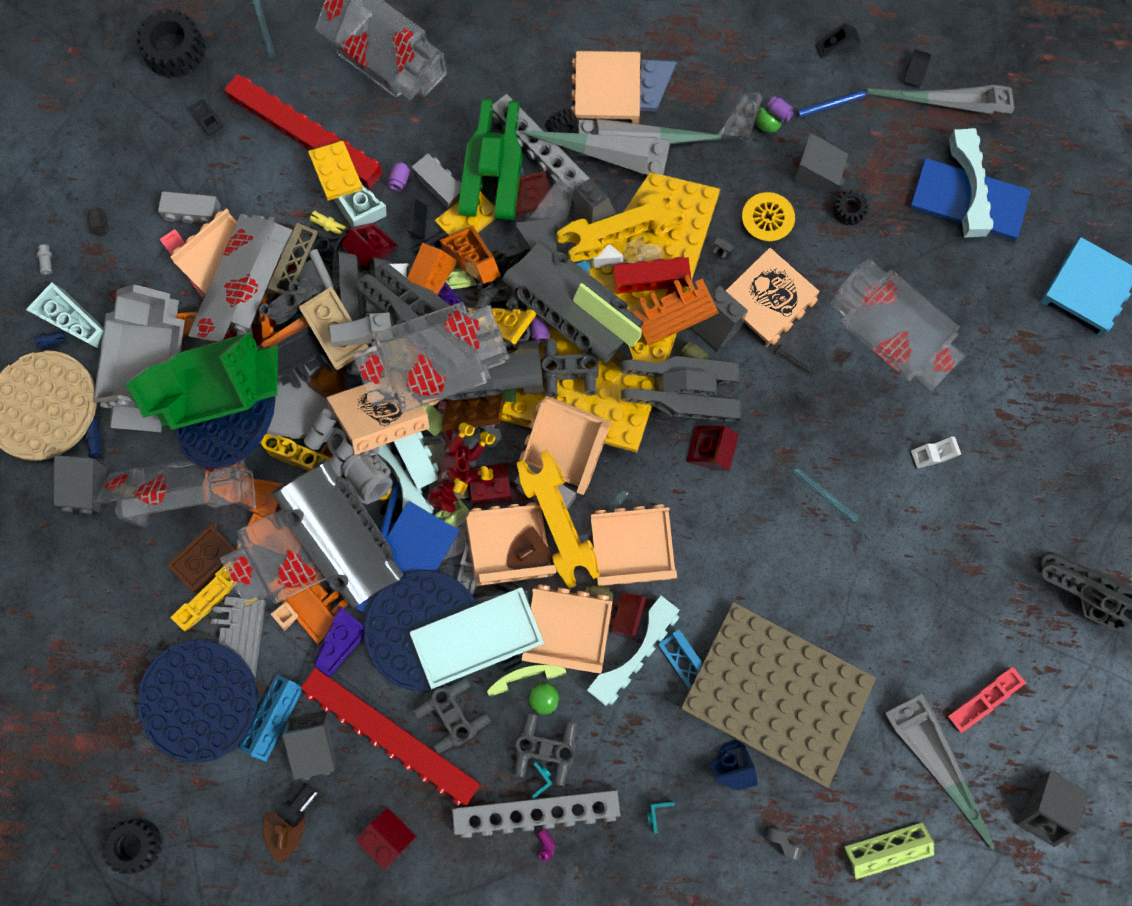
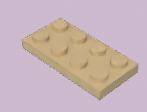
[299,286,370,370]

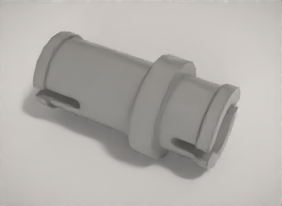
[36,245,52,275]

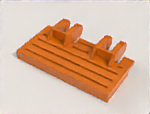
[633,274,719,346]
[268,561,348,644]

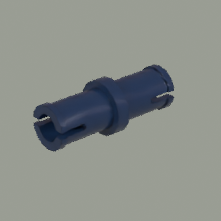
[85,418,102,458]

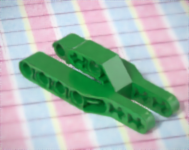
[458,98,523,220]

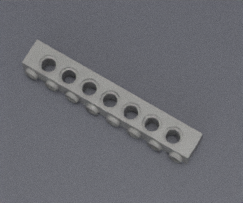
[492,94,590,200]
[453,790,620,838]

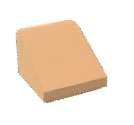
[271,601,299,631]

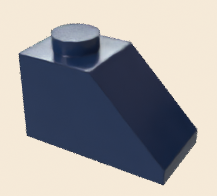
[710,741,758,791]

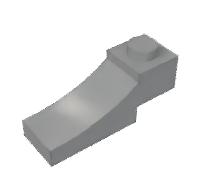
[329,312,392,346]

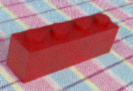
[613,257,691,294]

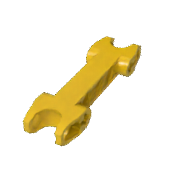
[556,192,685,262]
[261,434,392,501]
[517,450,600,589]

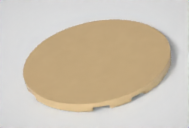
[0,351,97,461]

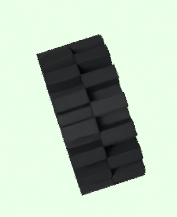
[544,108,580,133]
[833,190,869,226]

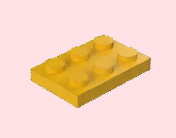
[308,141,363,201]
[435,191,496,236]

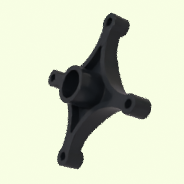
[305,226,350,264]
[473,249,530,284]

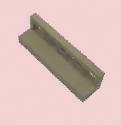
[268,223,318,297]

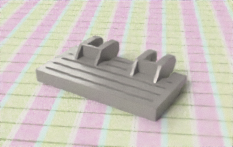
[211,597,266,678]

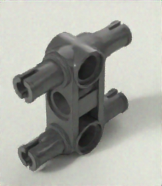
[475,276,521,314]
[259,277,325,324]
[542,339,599,397]
[413,677,491,754]
[513,713,577,786]

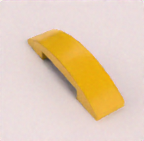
[170,560,238,631]

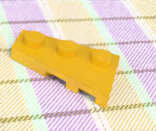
[477,308,536,345]

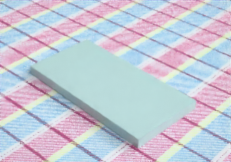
[410,587,544,689]

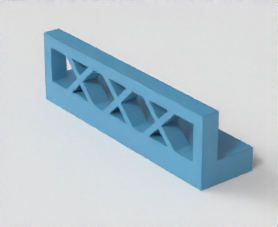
[658,629,703,690]
[239,674,302,761]

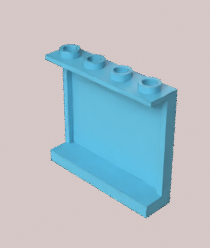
[1040,237,1132,336]

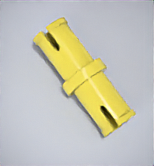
[310,211,348,235]

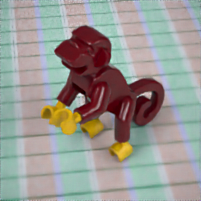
[428,423,495,513]

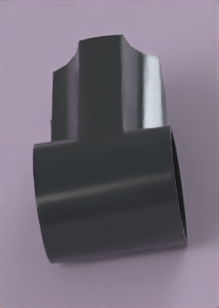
[277,783,318,828]

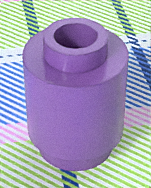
[766,96,794,122]
[388,162,410,191]
[530,314,550,344]

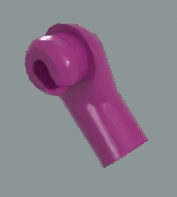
[537,829,555,862]

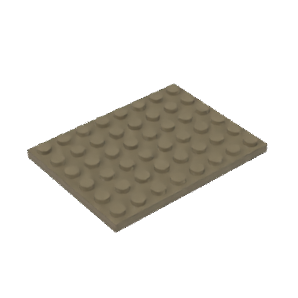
[680,602,876,788]

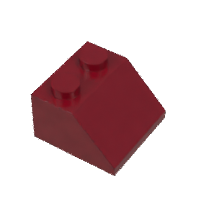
[342,222,398,269]
[686,426,739,470]
[469,463,512,506]
[609,593,646,640]
[355,808,417,870]

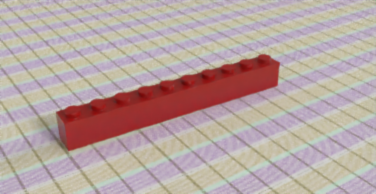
[224,74,382,189]
[301,668,482,806]

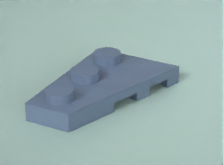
[640,60,677,112]

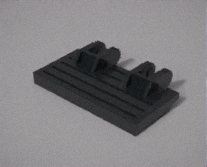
[275,326,335,389]

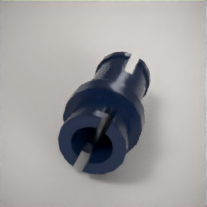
[34,331,67,349]

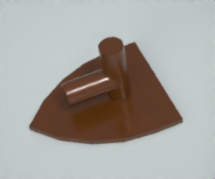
[507,526,553,570]
[263,813,306,864]

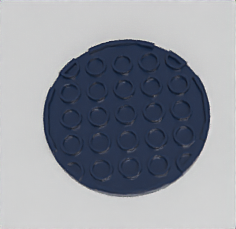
[175,396,276,469]
[364,571,478,692]
[137,639,258,763]

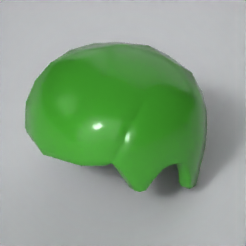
[755,107,782,133]
[529,682,560,715]

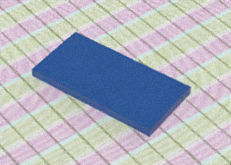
[910,158,1031,241]
[355,501,460,614]

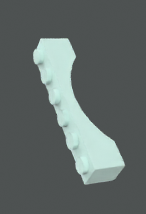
[949,128,993,238]
[378,443,434,514]
[587,596,680,707]

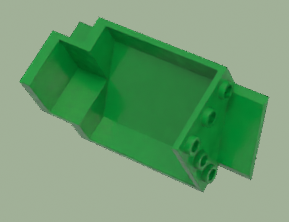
[125,332,278,430]

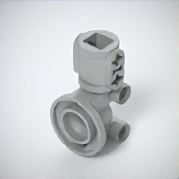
[304,409,392,504]

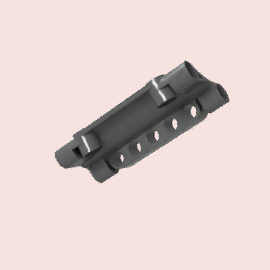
[502,241,643,363]
[272,459,404,608]

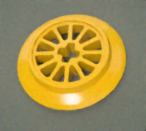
[742,192,795,241]

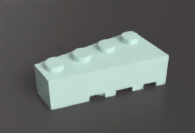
[334,183,386,228]
[26,282,104,349]
[394,432,439,489]

